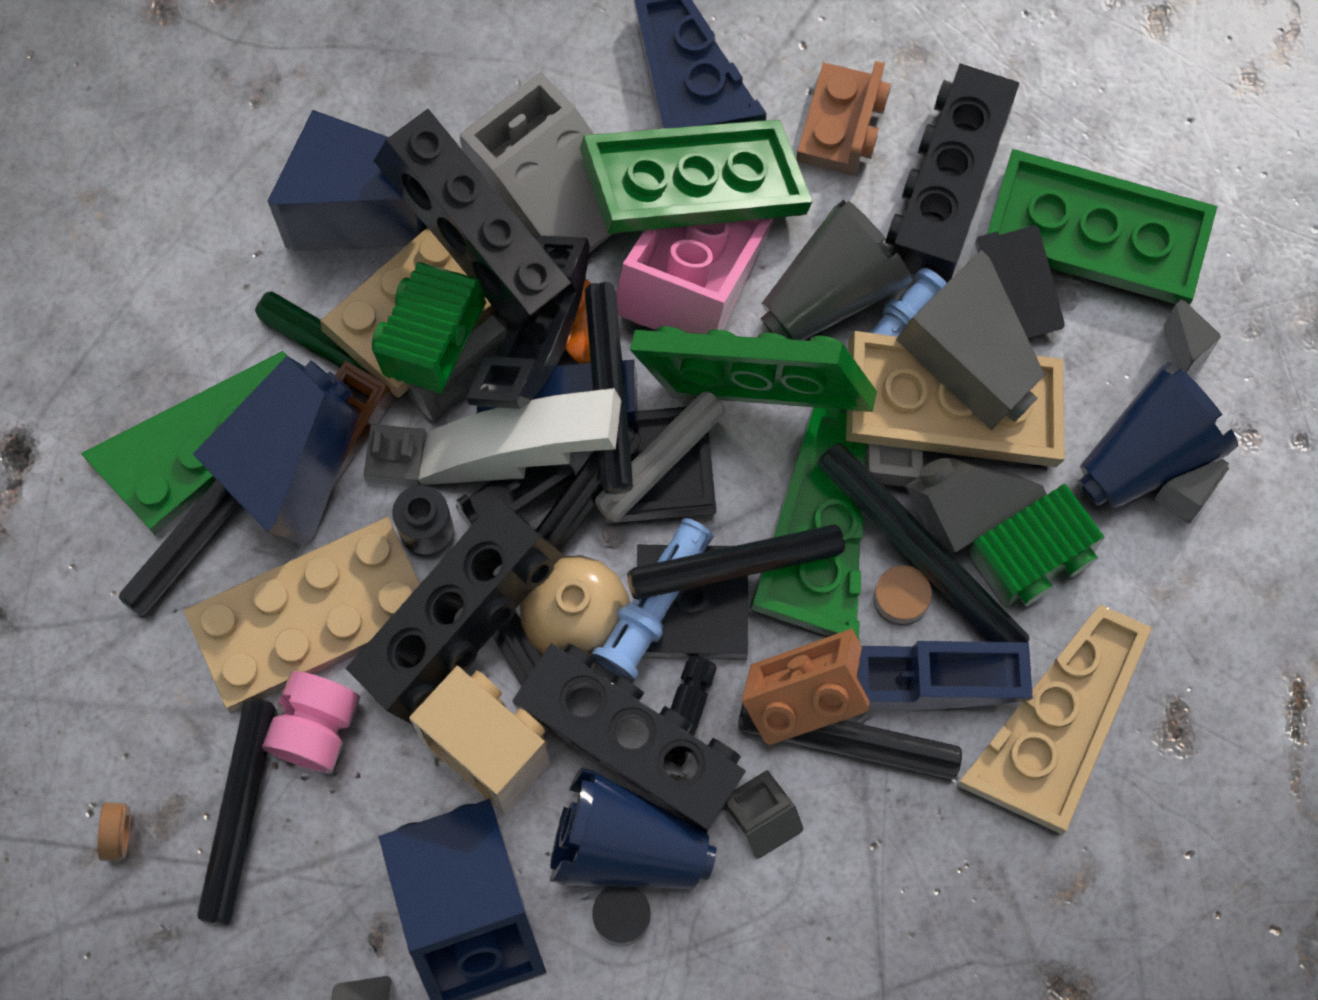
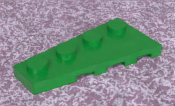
[81,351,289,535]
[749,407,866,640]

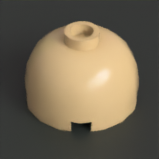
[520,555,630,667]

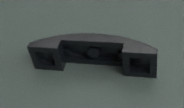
[466,236,590,409]

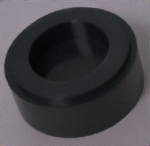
[592,887,651,945]

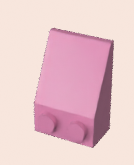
[616,218,774,334]

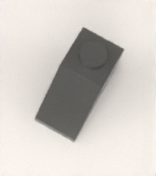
[905,457,1047,552]

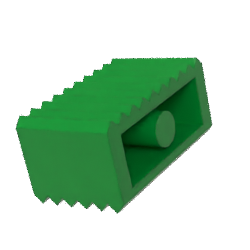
[372,262,486,394]
[968,484,1105,608]

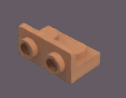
[796,61,891,176]
[742,629,870,745]

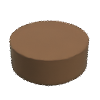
[874,565,932,624]
[97,802,131,862]

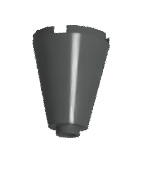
[760,200,913,340]

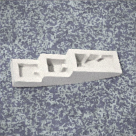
[418,389,621,485]

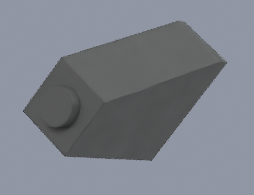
[895,250,1045,430]

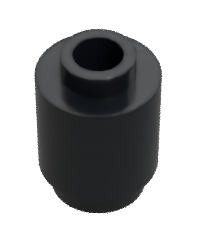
[392,485,454,554]

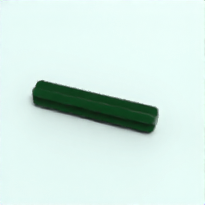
[255,291,375,378]

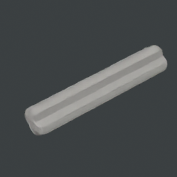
[595,391,725,522]

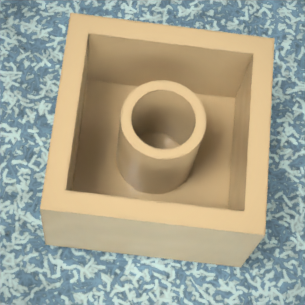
[409,665,551,816]

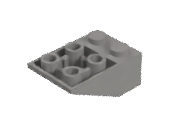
[459,72,614,253]

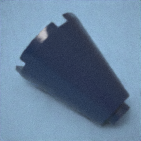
[1078,362,1239,509]
[549,768,716,889]

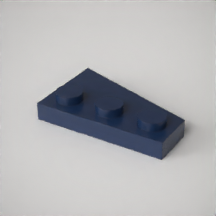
[634,0,767,129]

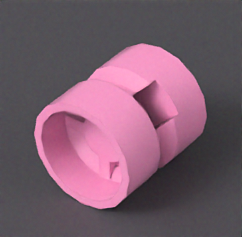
[261,671,360,773]

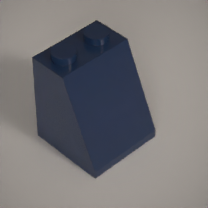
[267,110,427,251]
[193,356,360,546]
[378,798,547,1000]

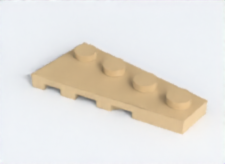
[957,604,1152,835]

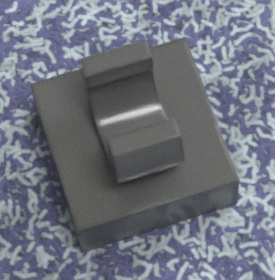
[363,424,426,486]

